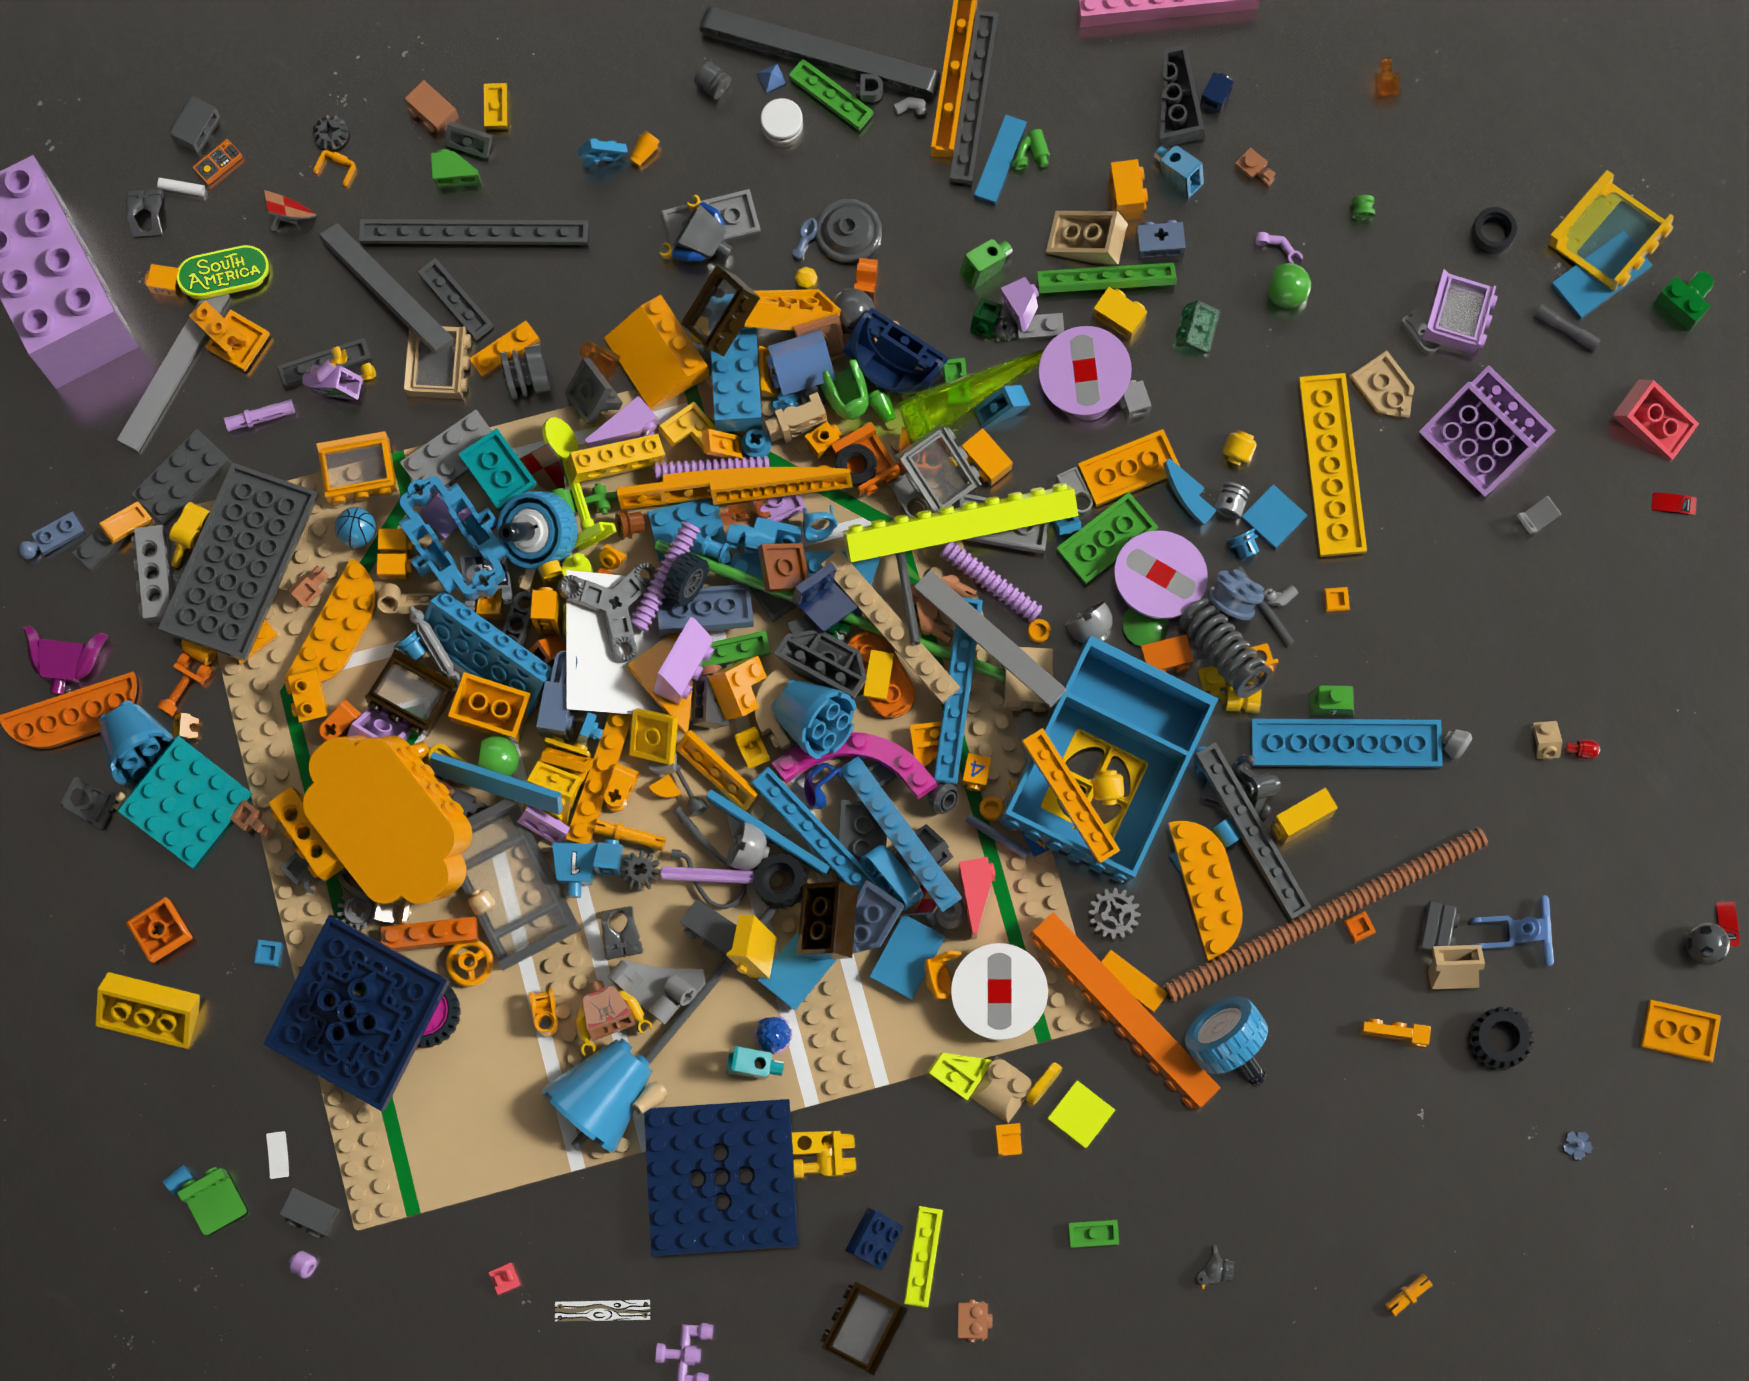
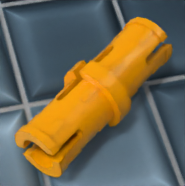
[1385,1273,1433,1317]

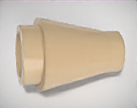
[632,1081,668,1115]

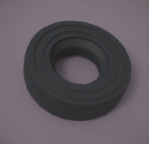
[835,444,877,486]

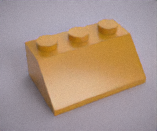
[448,672,531,743]

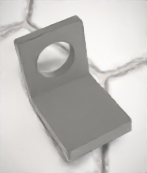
[1516,496,1561,534]

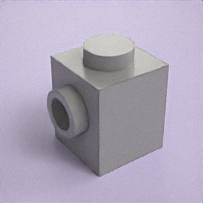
[1118,380,1152,419]

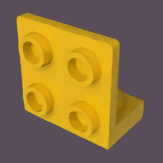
[522,761,582,825]

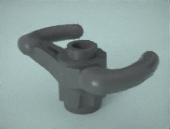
[1233,754,1281,822]

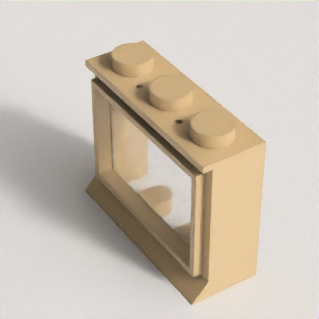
[404,326,471,399]

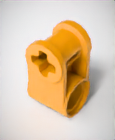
[604,763,639,812]
[529,988,558,1037]

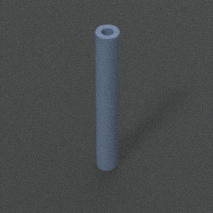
[965,814,1030,859]

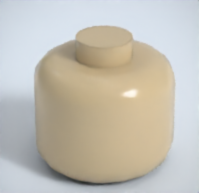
[468,889,495,915]

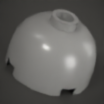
[1065,601,1113,643]
[727,821,770,870]

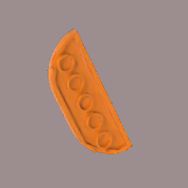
[0,671,137,749]

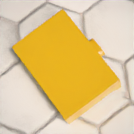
[726,915,777,978]

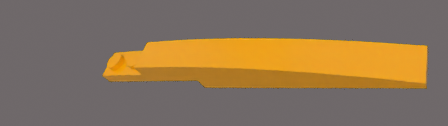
[617,467,853,510]

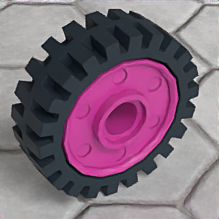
[417,985,461,1048]

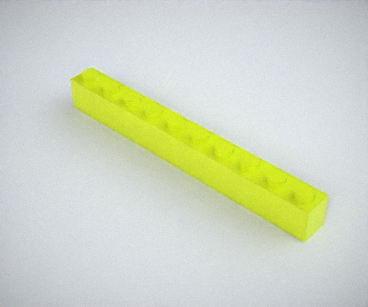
[843,483,1078,562]

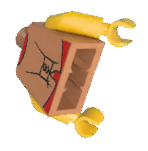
[576,980,652,1056]

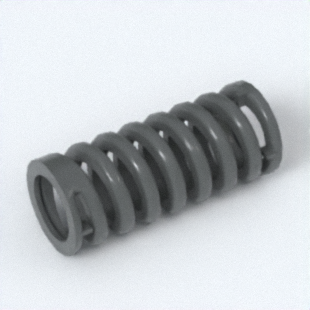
[1179,598,1272,698]

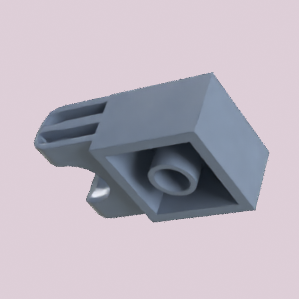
[536,650,579,741]

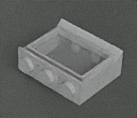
[893,425,981,513]

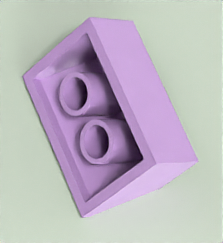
[654,617,714,705]

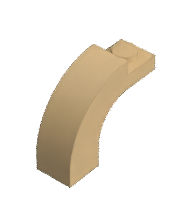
[755,664,796,751]

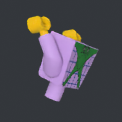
[302,346,376,400]

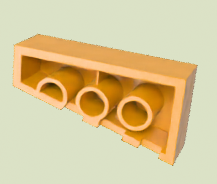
[743,289,841,331]

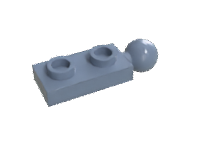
[18,511,85,560]

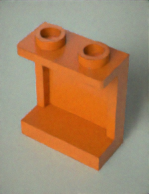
[831,422,900,497]

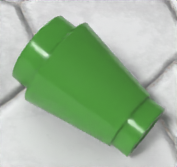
[868,388,896,424]

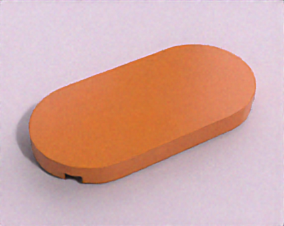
[848,631,915,719]

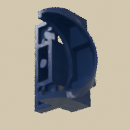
[842,308,949,403]

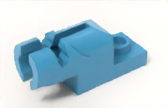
[726,517,803,554]

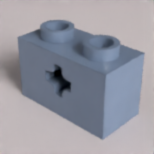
[1136,220,1186,259]

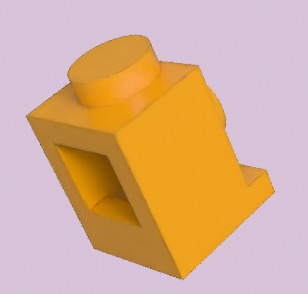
[804,421,842,460]

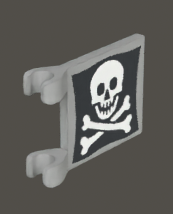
[460,553,513,611]

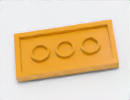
[1078,429,1180,507]

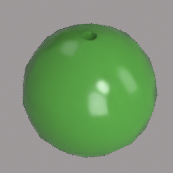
[1268,263,1311,308]
[477,736,519,777]

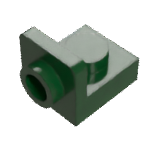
[970,298,1003,338]

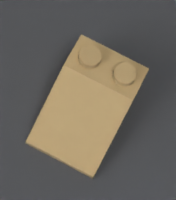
[1046,211,1128,265]

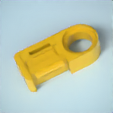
[539,560,563,585]

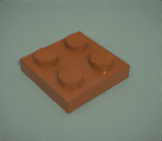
[758,543,809,592]

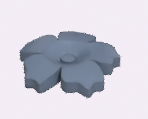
[1563,1131,1594,1161]

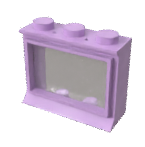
[1422,269,1498,355]

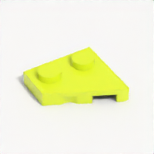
[927,1052,993,1100]

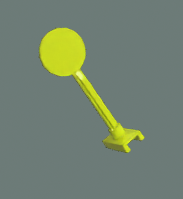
[542,417,617,551]

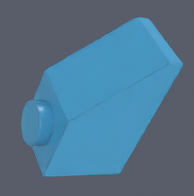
[973,385,1031,429]
[593,839,624,877]

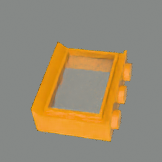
[316,431,397,505]

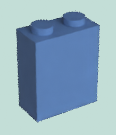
[766,330,836,396]

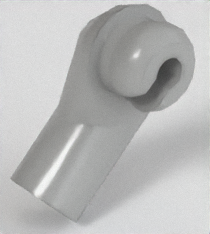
[893,97,928,115]

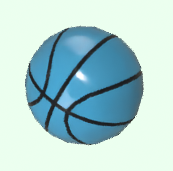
[335,507,376,548]

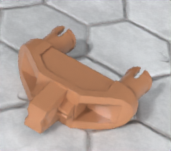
[910,575,977,644]

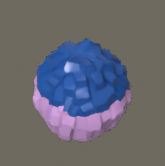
[754,1016,792,1055]

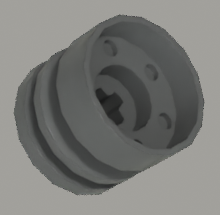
[500,343,551,399]

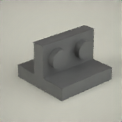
[564,358,623,424]
[891,824,953,885]

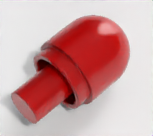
[1566,739,1600,759]

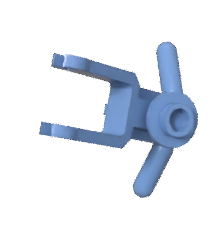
[1470,895,1554,966]

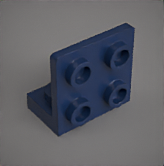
[792,562,857,633]

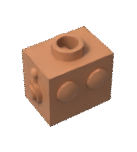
[957,1300,992,1342]

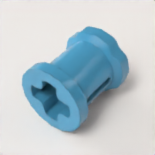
[700,535,730,563]

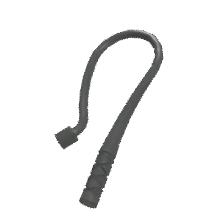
[671,806,747,909]

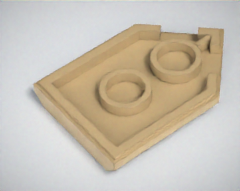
[1349,351,1414,418]

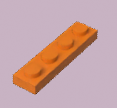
[381,916,478,951]

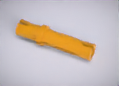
[594,819,667,852]

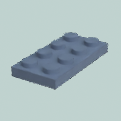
[658,584,754,635]

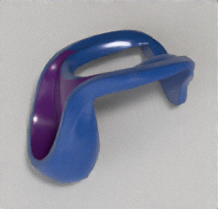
[804,763,842,809]

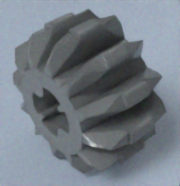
[620,850,661,892]

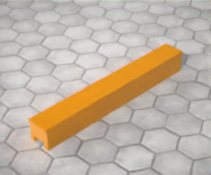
[931,0,977,159]

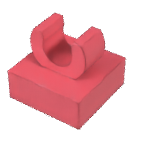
[489,1263,521,1295]

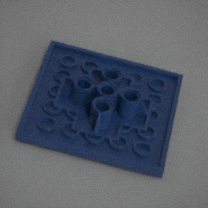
[264,915,450,1111]
[644,1099,799,1256]

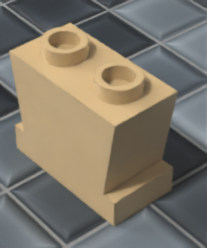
[1428,945,1485,989]

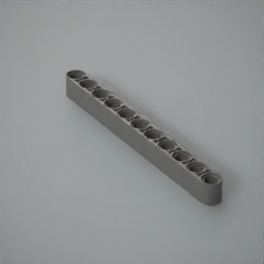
[699,7,940,98]

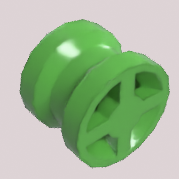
[1351,195,1375,220]

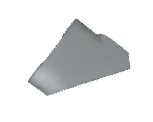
[607,960,706,1025]

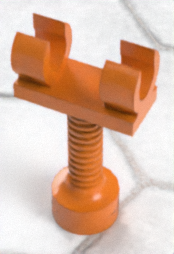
[156,652,212,717]

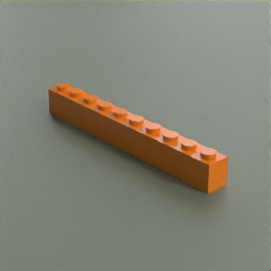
[1030,912,1221,1111]

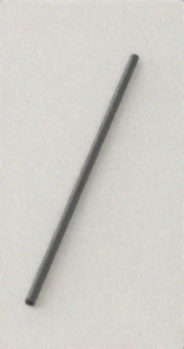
[571,866,810,1150]

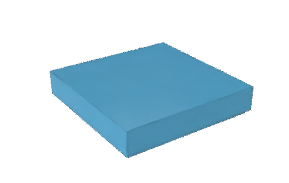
[1241,484,1308,550]

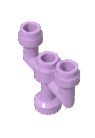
[655,1323,713,1381]

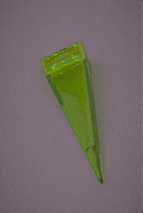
[898,348,1045,444]

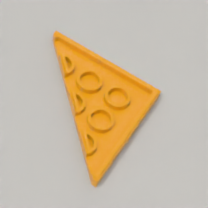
[627,633,693,735]

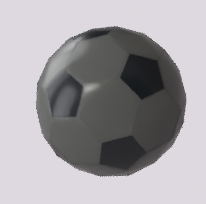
[1686,922,1730,965]

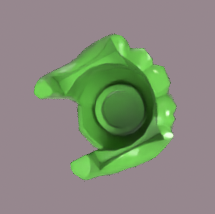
[820,359,869,420]

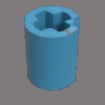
[163,1165,196,1196]

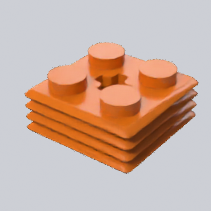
[126,897,192,963]

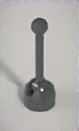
[675,763,708,817]

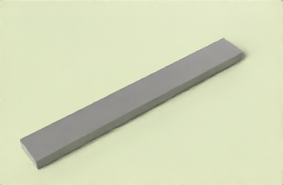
[117,294,230,452]
[914,570,1067,708]

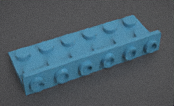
[420,591,553,717]

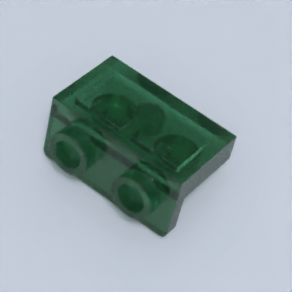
[1175,300,1221,354]

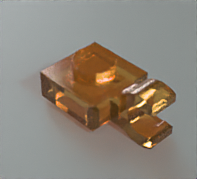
[1375,57,1401,98]
[579,340,621,378]
[728,499,771,522]

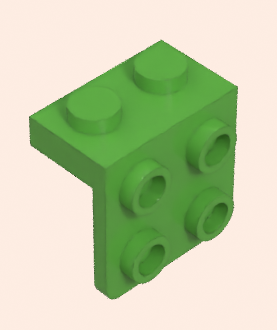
[177,1167,247,1235]

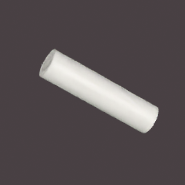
[157,178,205,197]

